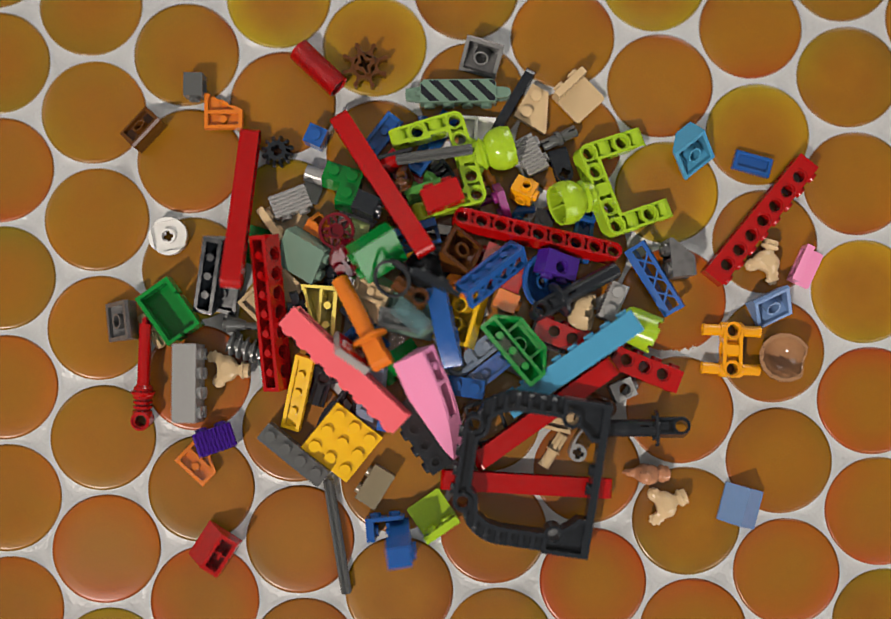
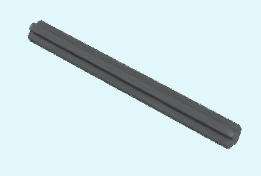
[323,479,352,595]

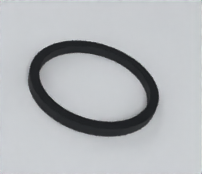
[373,259,411,298]

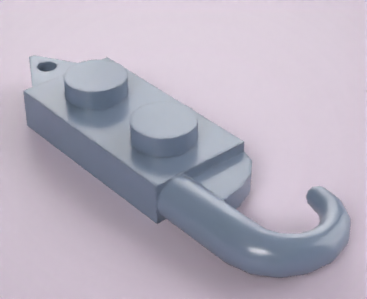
[447,335,497,377]

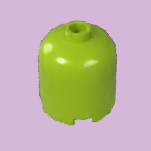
[616,307,664,353]

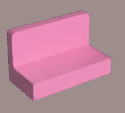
[786,244,823,289]

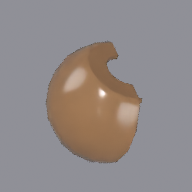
[759,333,808,382]

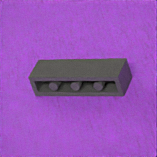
[257,422,331,487]

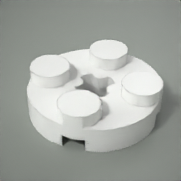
[148,217,188,256]

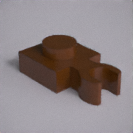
[395,164,415,192]

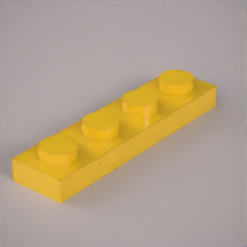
[281,353,315,432]

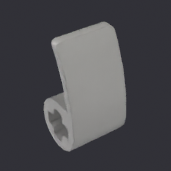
[303,164,324,205]
[567,428,587,462]

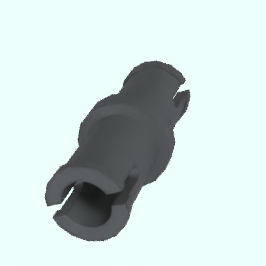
[540,125,578,152]

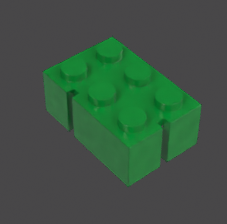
[135,276,205,347]

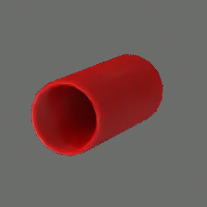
[290,40,347,96]

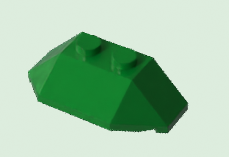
[480,314,547,387]

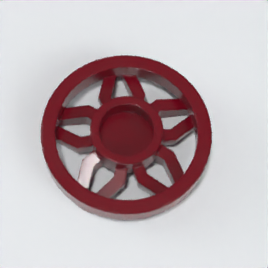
[318,212,355,248]

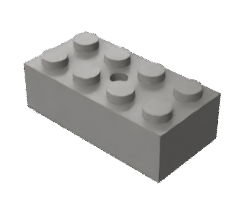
[171,344,208,423]

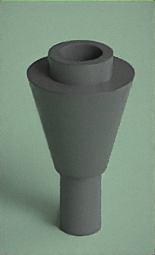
[222,314,257,333]

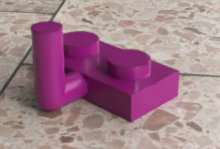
[481,182,512,218]

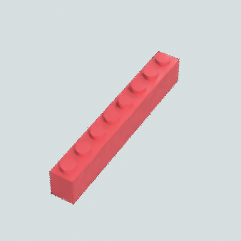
[279,306,412,434]

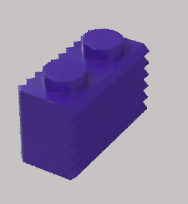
[192,421,237,459]

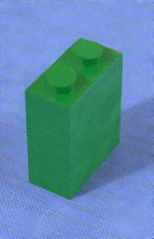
[345,222,408,284]

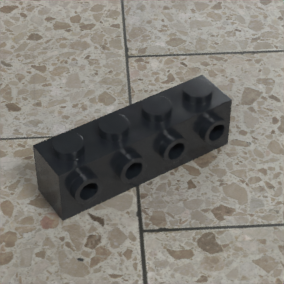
[400,399,452,475]

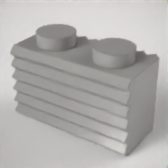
[514,132,550,178]
[268,183,314,222]
[595,281,630,323]

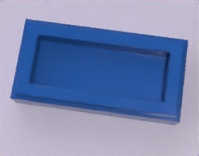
[731,150,774,179]

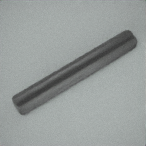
[396,144,473,165]

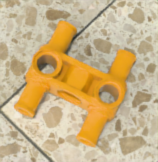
[700,322,762,378]

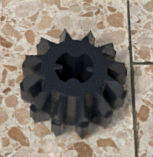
[262,136,294,168]

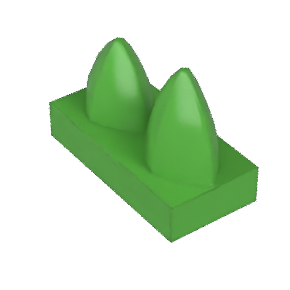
[404,170,441,206]

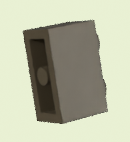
[354,463,396,510]

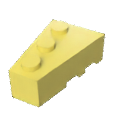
[301,284,343,337]

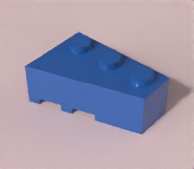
[385,517,417,570]

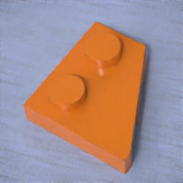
[204,93,244,130]
[174,441,217,487]

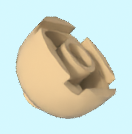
[568,293,596,331]

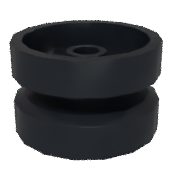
[400,251,447,298]

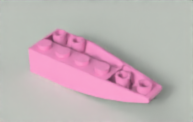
[393,344,462,461]

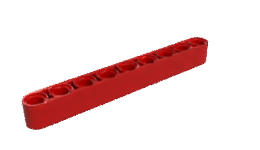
[329,109,436,259]
[220,129,261,289]
[452,207,623,264]
[475,356,620,471]
[440,469,613,499]

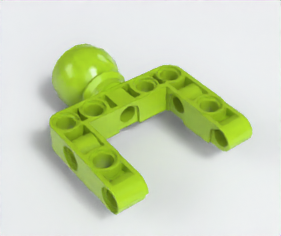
[388,111,518,222]
[546,127,673,239]

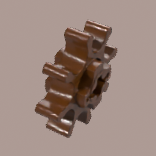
[342,43,388,90]

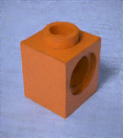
[491,287,522,315]

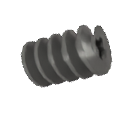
[225,332,261,366]

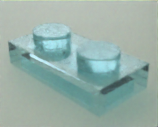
[389,296,432,337]

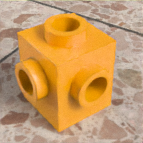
[509,174,540,208]

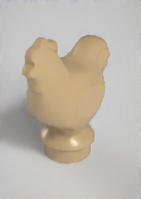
[744,238,780,285]
[207,350,251,388]
[647,487,689,526]

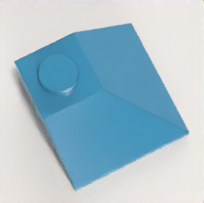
[673,121,715,180]

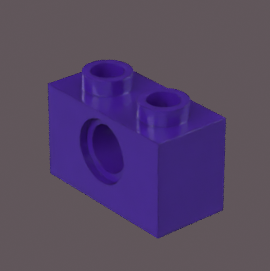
[533,248,580,285]

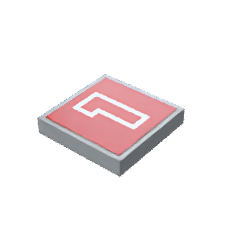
[333,331,370,375]

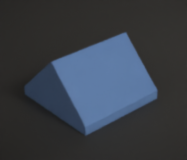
[745,285,793,328]
[716,481,764,529]

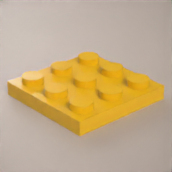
[301,401,383,483]

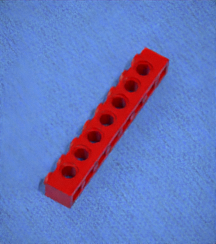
[701,153,819,286]
[249,234,292,392]
[533,315,684,394]

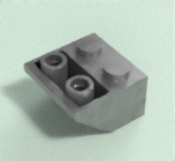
[659,238,697,280]

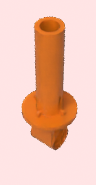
[332,274,394,372]

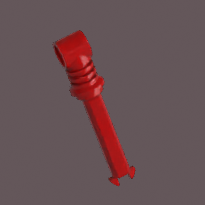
[130,316,156,431]

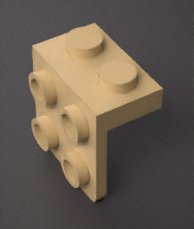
[552,66,604,123]

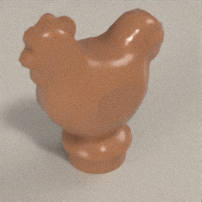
[622,463,671,485]

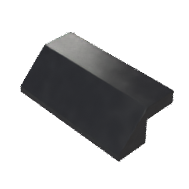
[193,236,240,316]

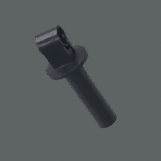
[529,261,621,321]
[608,409,691,446]

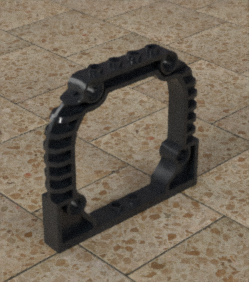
[449,390,613,560]

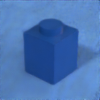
[302,122,330,152]

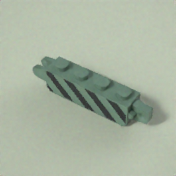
[405,79,511,110]

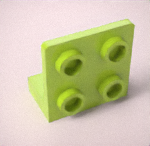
[407,488,460,544]

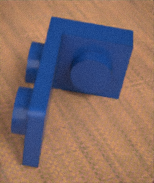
[365,510,405,543]

